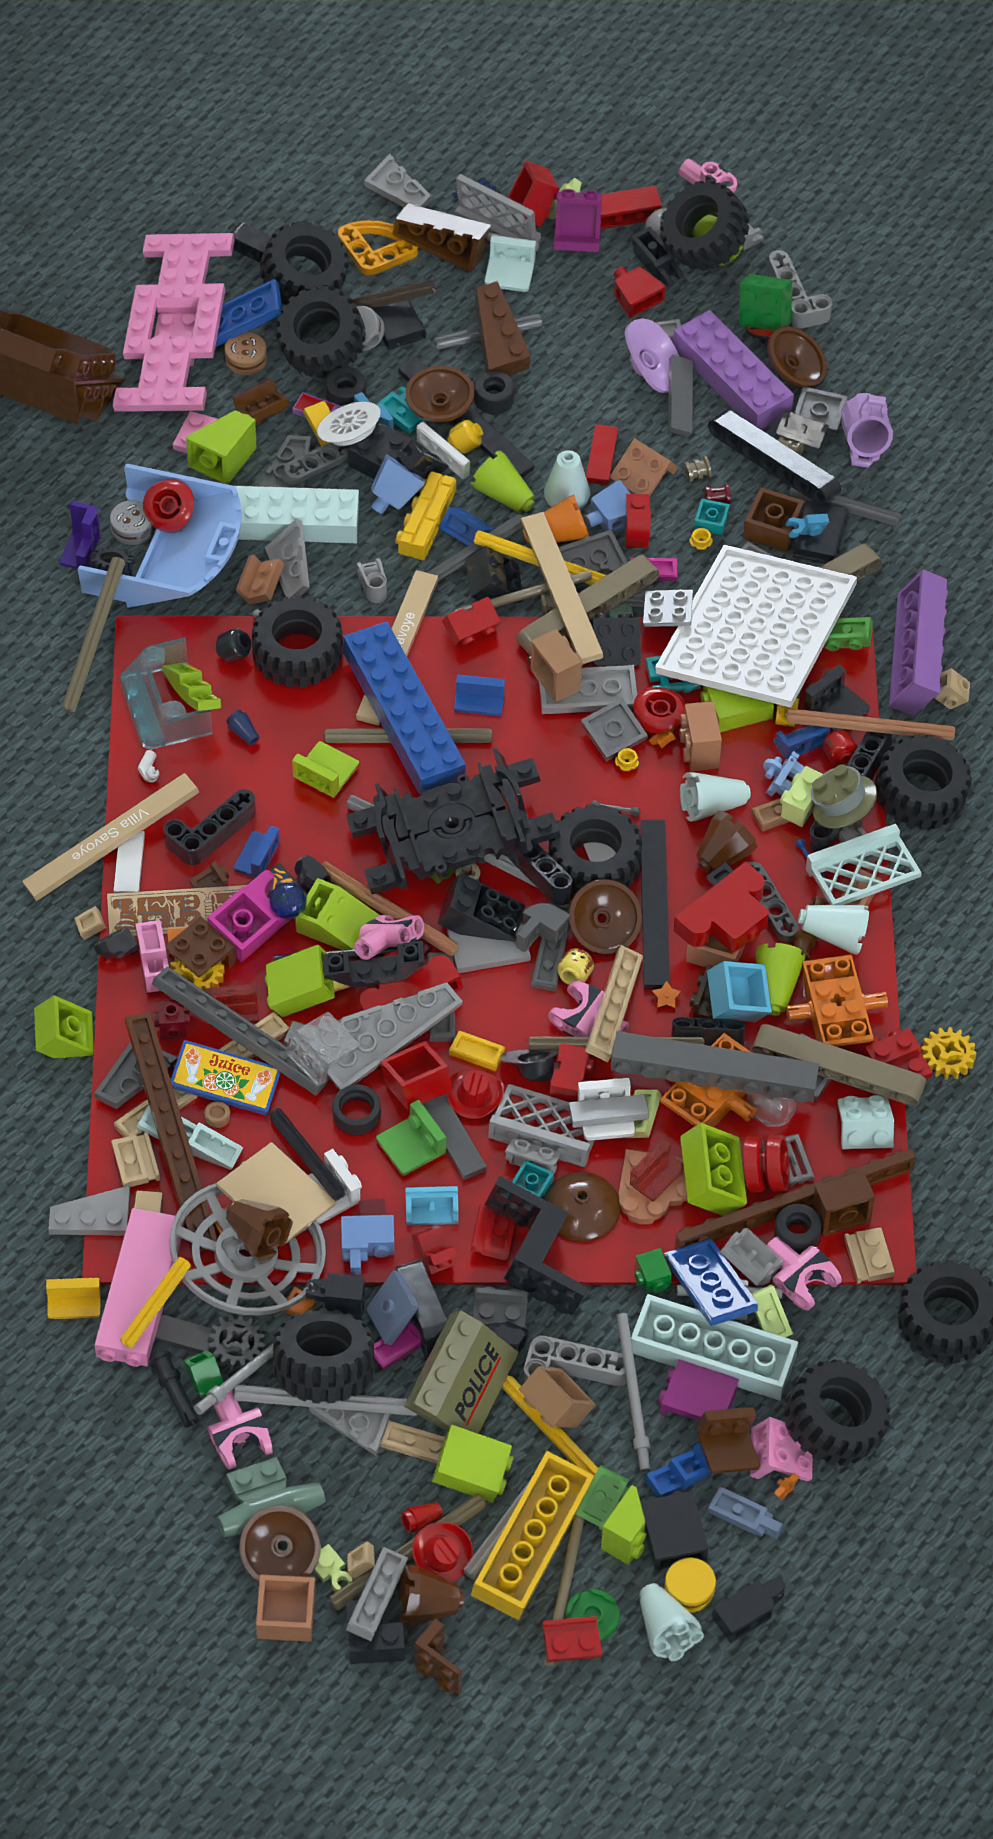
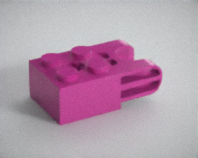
[207,870,303,963]

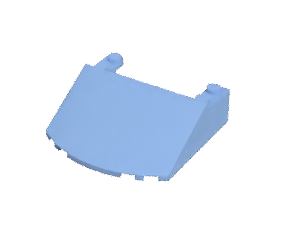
[78,464,242,608]

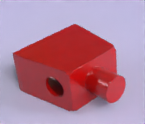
[613,267,665,318]

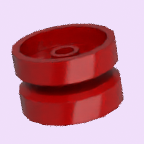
[744,1135,790,1193]

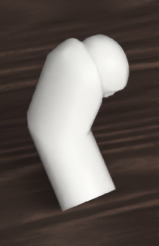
[138,750,159,782]

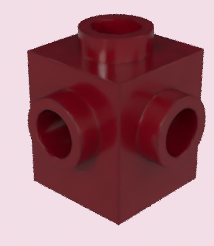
[154,1000,190,1040]

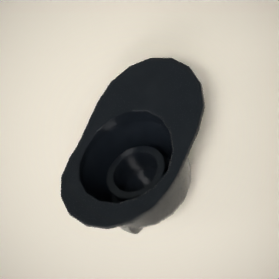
[499,1050,559,1082]

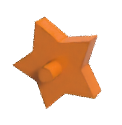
[649,728,676,748]
[652,981,681,1008]
[774,1473,799,1501]

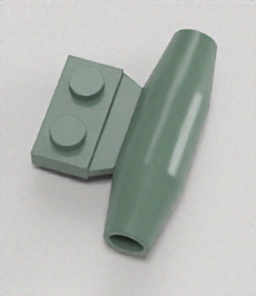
[217,1457,325,1537]

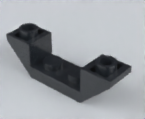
[323,941,425,988]

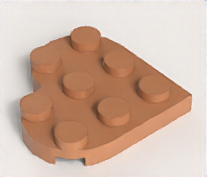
[619,1149,688,1224]

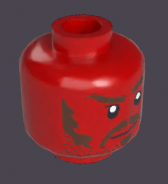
[823,730,858,765]

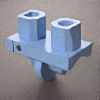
[763,751,805,796]

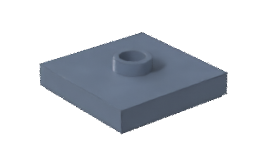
[366,1270,420,1345]

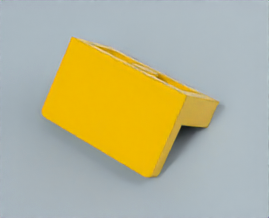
[46,1278,100,1319]

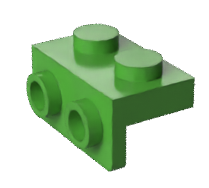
[823,617,873,651]
[576,1465,629,1531]

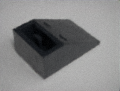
[438,872,526,942]

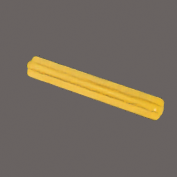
[120,1257,191,1348]

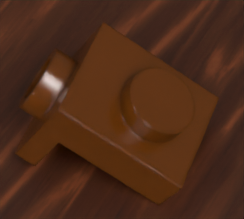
[189,861,229,889]

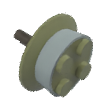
[811,765,877,829]

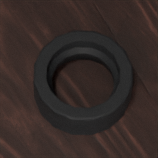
[332,1084,381,1135]

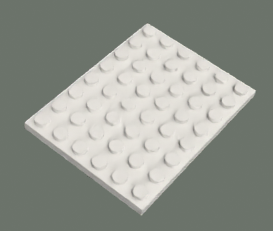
[656,545,857,707]

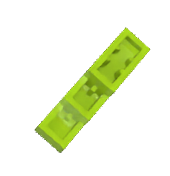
[162,663,221,711]

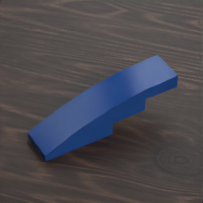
[644,1443,711,1498]

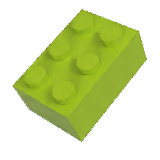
[680,1123,747,1216]

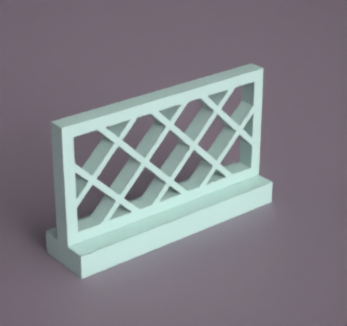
[806,824,921,905]

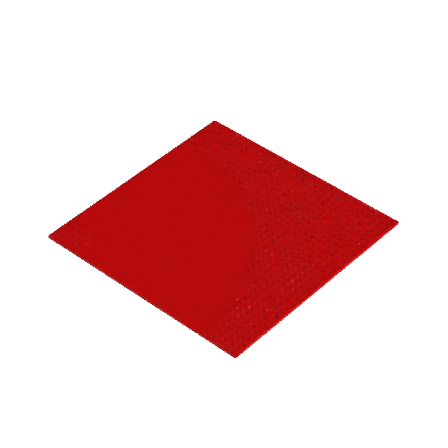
[82,616,916,1285]

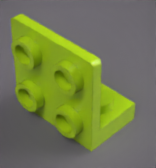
[292,741,359,798]

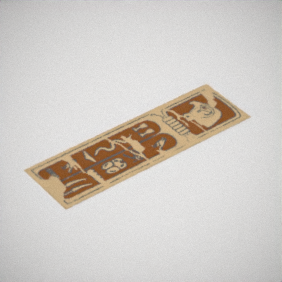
[107,885,247,936]

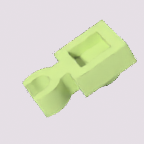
[313,1544,353,1592]

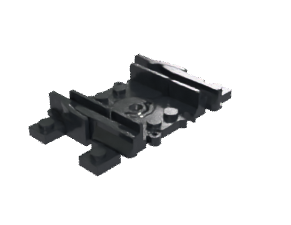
[346,747,561,895]

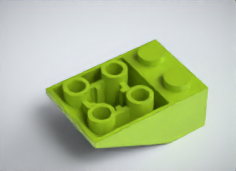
[295,878,380,950]

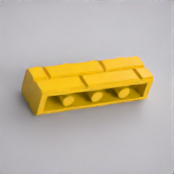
[396,472,456,561]

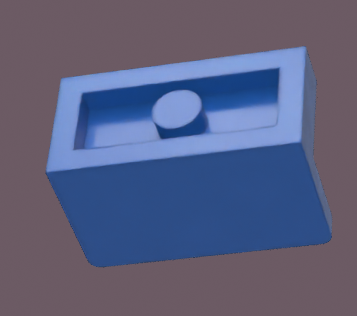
[439,507,495,546]
[454,675,505,716]
[234,825,280,878]

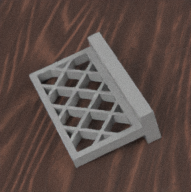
[455,174,541,243]
[488,1084,595,1167]

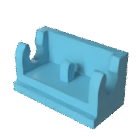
[406,1186,458,1225]

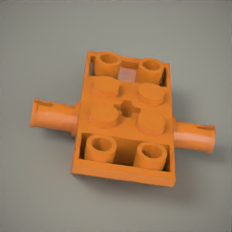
[786,955,888,1047]
[660,1033,757,1127]

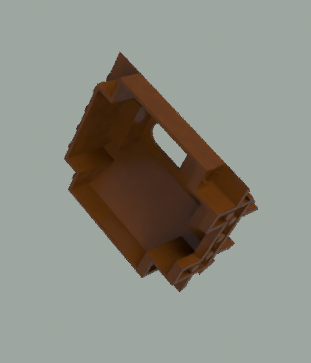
[0,310,126,424]

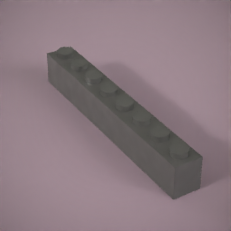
[611,1031,819,1102]

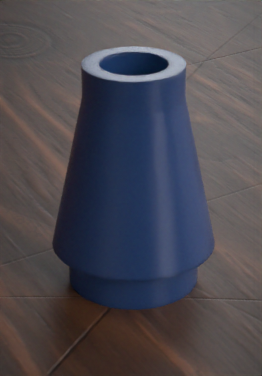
[226,710,260,746]

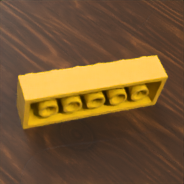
[471,1451,595,1621]

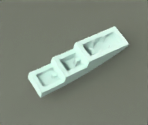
[136,1105,243,1170]

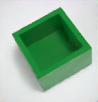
[739,274,792,331]

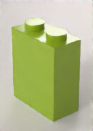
[700,686,774,732]
[265,945,335,1018]
[432,1425,513,1502]

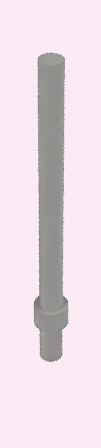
[617,1313,651,1471]
[194,1344,273,1415]

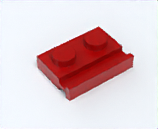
[470,1203,515,1261]
[541,1616,602,1663]

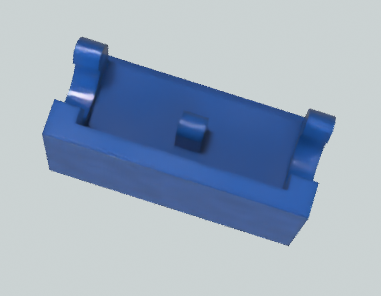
[774,725,830,760]

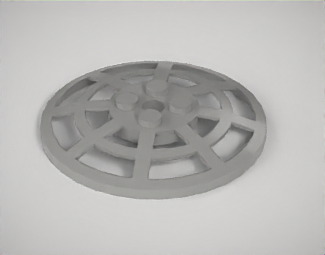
[169,1183,326,1316]

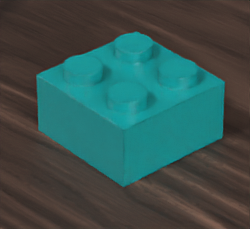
[694,499,730,535]
[512,1160,554,1199]

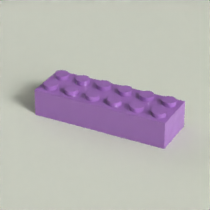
[673,310,794,430]
[889,569,948,716]

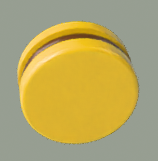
[665,1558,716,1612]

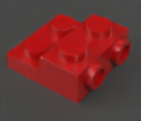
[863,1028,933,1080]

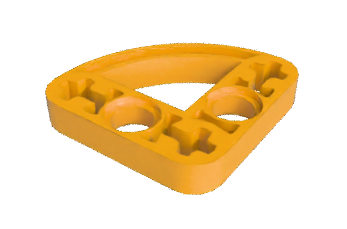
[338,221,418,276]

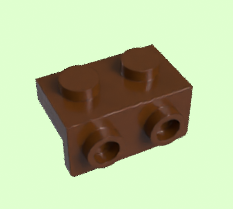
[233,379,290,424]

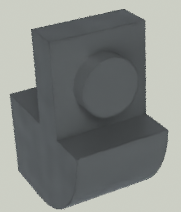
[516,903,570,952]

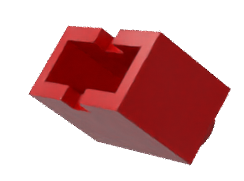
[442,597,501,646]
[550,1043,594,1102]

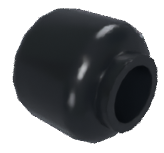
[216,628,252,663]

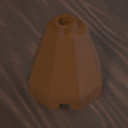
[696,811,758,873]
[226,1199,293,1261]
[398,1565,464,1626]

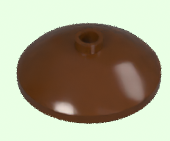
[767,327,827,388]
[405,366,474,422]
[568,879,642,954]
[544,1172,620,1242]
[240,1505,321,1582]

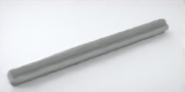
[234,1385,417,1416]

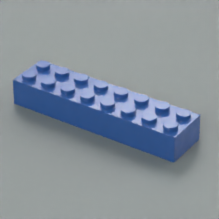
[343,621,466,796]

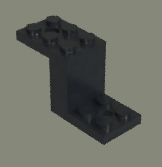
[485,1176,588,1316]

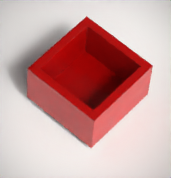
[507,161,559,226]
[380,1041,453,1110]

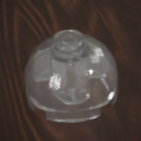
[747,1094,798,1127]

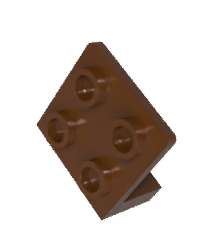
[166,917,237,978]
[695,1407,760,1474]
[415,1619,462,1696]

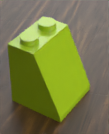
[186,410,257,485]

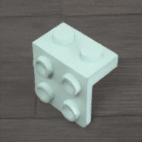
[485,235,536,292]
[838,1095,894,1149]

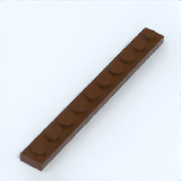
[125,1012,217,1252]
[675,1149,916,1249]

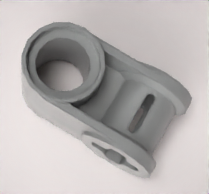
[356,558,387,603]

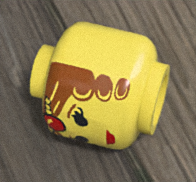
[557,949,594,985]

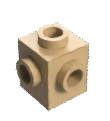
[935,668,970,709]

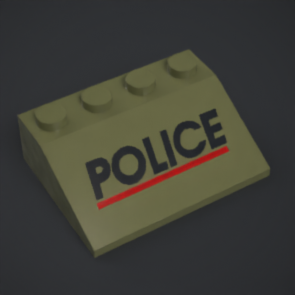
[404,1310,519,1434]

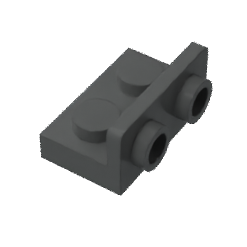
[473,1287,528,1328]

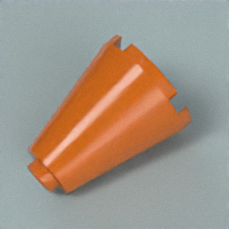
[522,494,589,543]

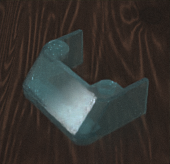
[120,637,213,749]

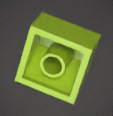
[34,995,94,1058]
[601,1485,646,1565]

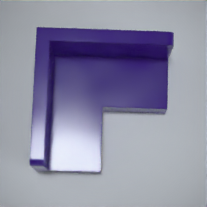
[60,501,101,569]

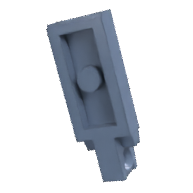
[707,1487,783,1539]

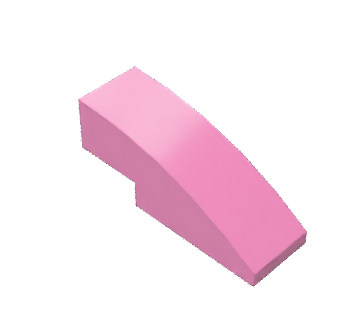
[136,920,169,993]

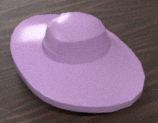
[625,318,679,393]

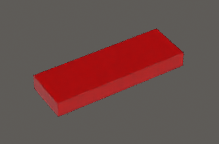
[586,424,618,485]

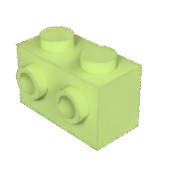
[780,766,823,827]

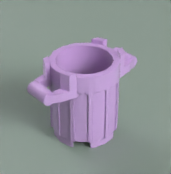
[841,393,893,468]

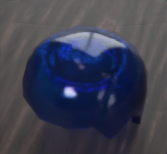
[269,882,308,919]

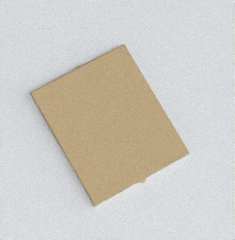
[216,1142,336,1243]

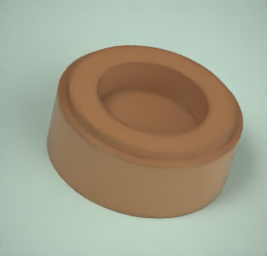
[204,1101,230,1128]

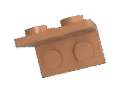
[610,438,679,496]

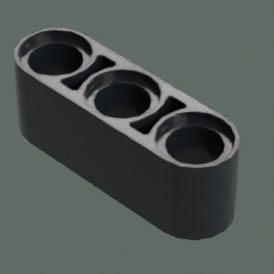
[230,222,271,263]
[671,1017,745,1047]

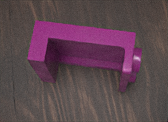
[554,189,602,252]
[658,1359,739,1421]

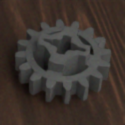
[207,1315,265,1371]

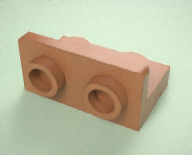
[236,555,285,605]

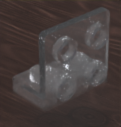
[285,1012,360,1086]

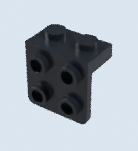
[589,614,641,666]
[804,665,870,731]

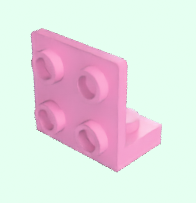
[750,1417,813,1481]

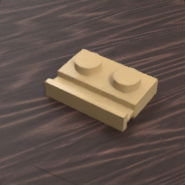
[111,1132,160,1187]
[844,1227,895,1284]

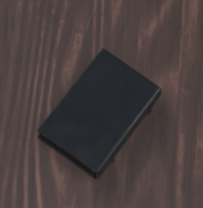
[371,286,427,350]
[792,500,849,564]

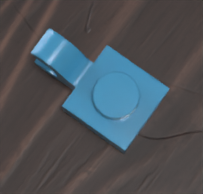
[786,514,830,538]

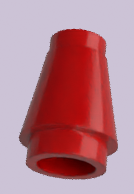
[401,1502,443,1533]

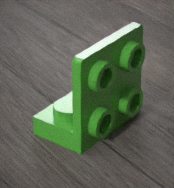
[376,1100,446,1176]

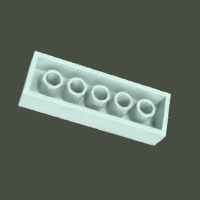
[235,486,359,543]
[631,1294,798,1401]

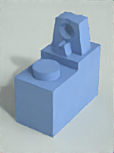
[341,1215,394,1275]

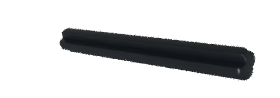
[270,1108,345,1201]

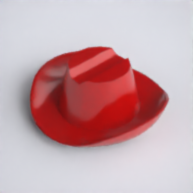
[143,479,194,533]
[633,687,686,734]
[446,1070,504,1119]
[412,1522,473,1583]

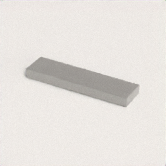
[346,1547,408,1641]

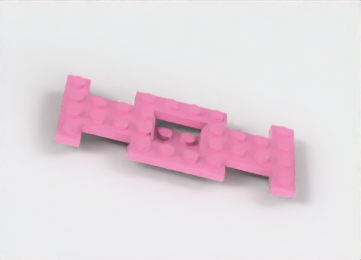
[113,233,235,411]

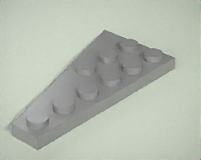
[296,982,463,1091]

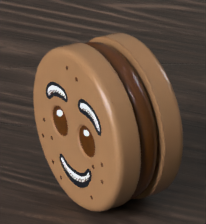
[224,332,267,375]

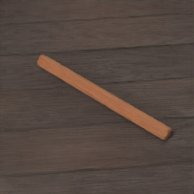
[787,709,955,740]
[321,862,458,956]

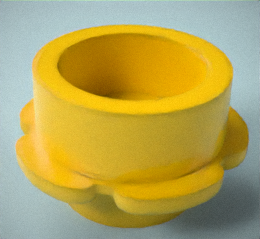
[690,528,713,550]
[615,748,639,771]

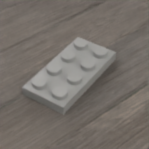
[539,665,637,714]

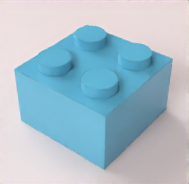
[707,961,772,1022]

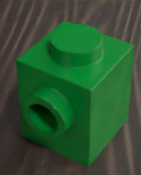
[634,1248,672,1294]
[183,1350,224,1395]

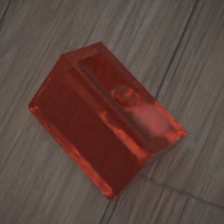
[206,984,259,1027]
[629,1138,684,1201]

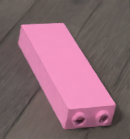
[95,1208,184,1367]

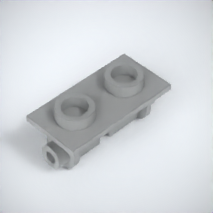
[505,1138,561,1174]

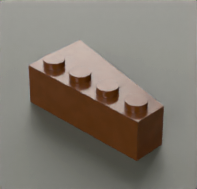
[392,204,491,272]
[475,281,531,375]

